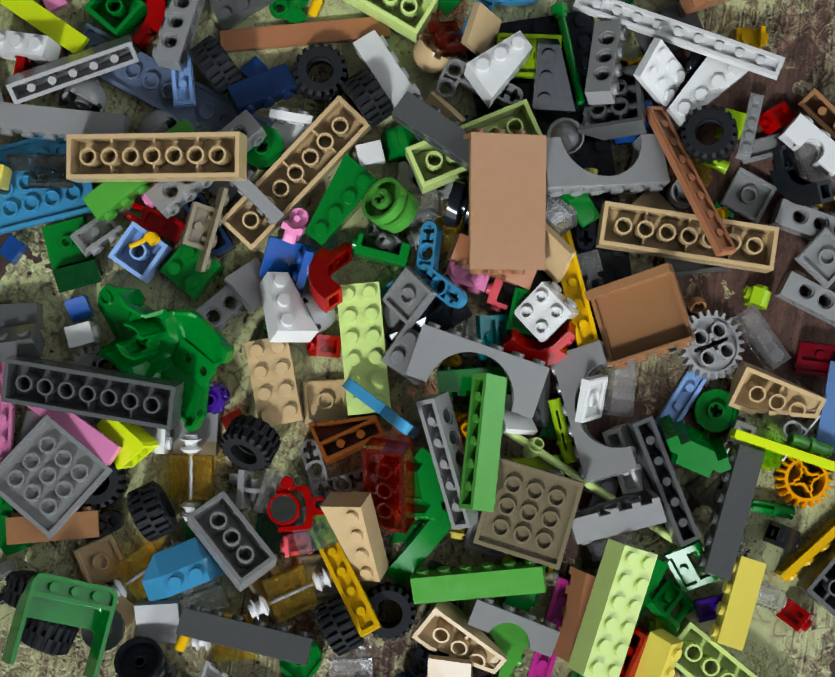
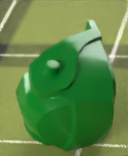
[381,124,423,163]

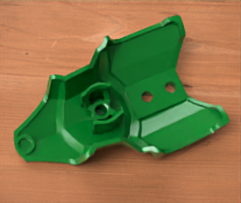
[97,284,234,432]

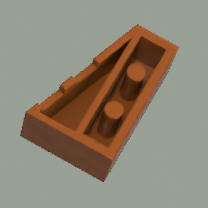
[308,415,387,465]

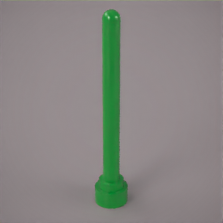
[550,2,585,105]

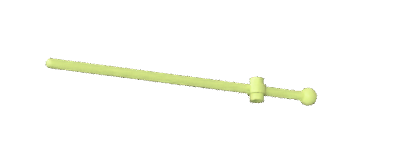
[502,432,696,557]

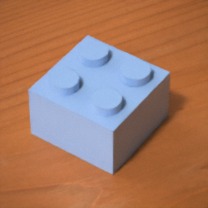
[108,221,173,284]

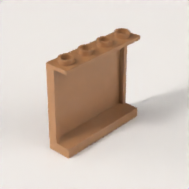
[585,263,696,370]

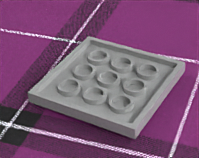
[0,414,113,539]

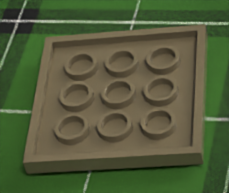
[473,457,585,570]

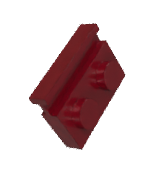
[793,340,835,377]

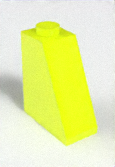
[96,419,160,469]

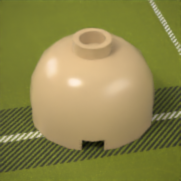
[413,33,456,75]

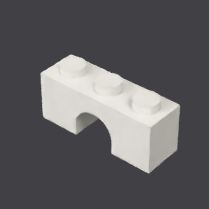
[0,29,62,64]
[778,113,835,179]

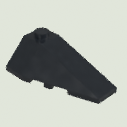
[385,274,473,345]

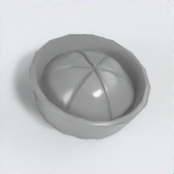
[547,117,584,154]

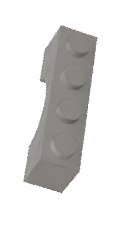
[467,598,560,657]

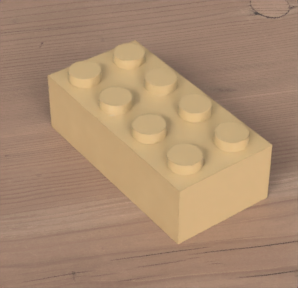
[244,338,305,426]

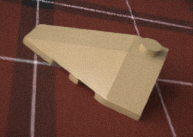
[727,360,827,418]
[412,601,508,674]

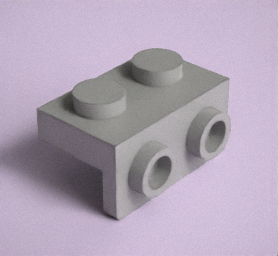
[70,218,123,257]

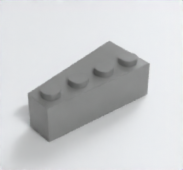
[571,487,667,545]

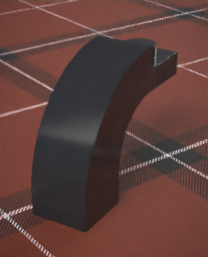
[769,145,834,206]

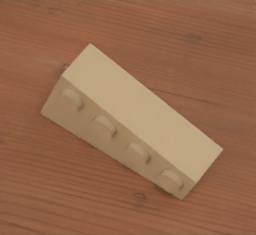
[320,492,389,582]

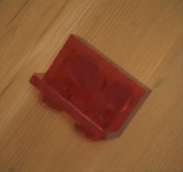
[428,12,468,54]

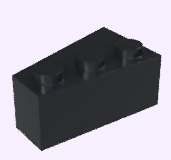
[531,38,575,111]

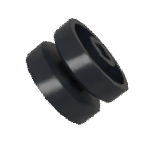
[445,179,469,231]
[114,636,169,677]

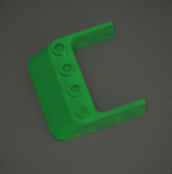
[1,572,118,677]

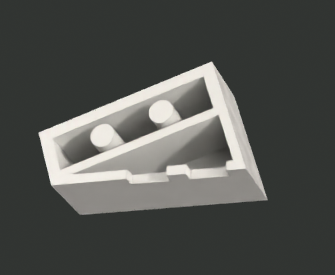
[464,31,533,108]
[259,272,319,342]

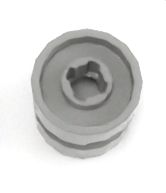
[665,180,690,210]

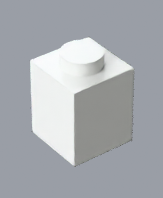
[353,140,386,169]
[64,321,101,349]

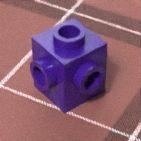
[207,382,231,415]

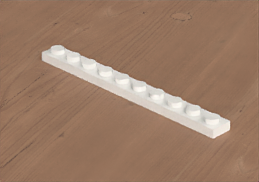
[573,0,785,80]

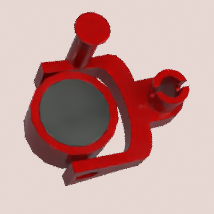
[267,476,326,534]

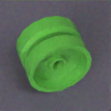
[362,177,418,234]

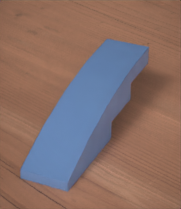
[815,361,835,453]

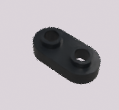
[84,510,124,541]

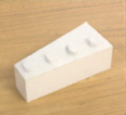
[353,30,421,108]
[666,57,748,129]

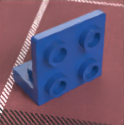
[259,236,314,293]

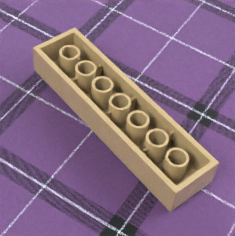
[222,95,371,252]
[66,131,247,183]
[595,201,779,273]

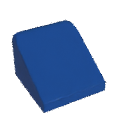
[240,56,269,78]
[0,234,28,264]
[64,295,94,323]

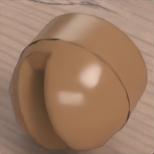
[687,296,706,315]

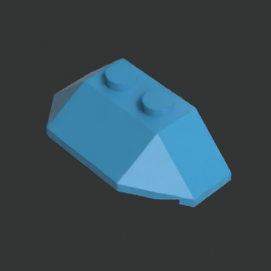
[141,537,224,602]

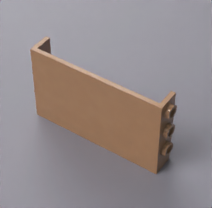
[462,128,547,274]

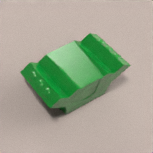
[659,414,732,478]
[398,447,444,520]

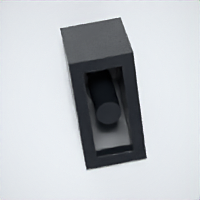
[763,521,801,553]

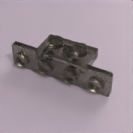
[6,153,74,188]

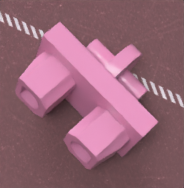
[281,207,309,245]

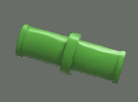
[787,432,833,458]

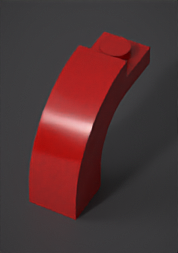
[132,0,167,50]
[309,242,352,313]
[499,321,576,366]

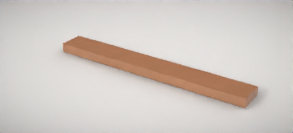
[220,17,390,53]
[645,106,737,257]

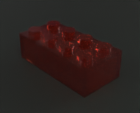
[362,437,415,534]

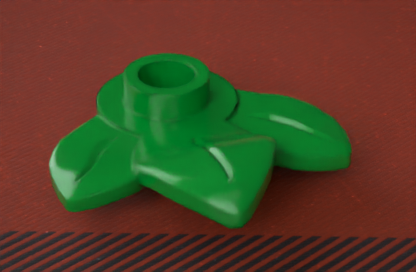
[269,0,309,24]

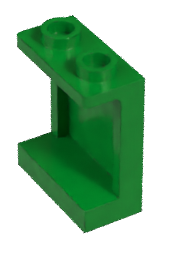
[352,232,411,270]

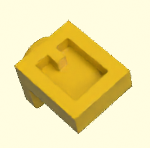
[734,26,769,49]

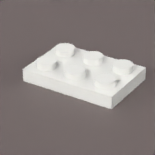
[633,37,687,109]

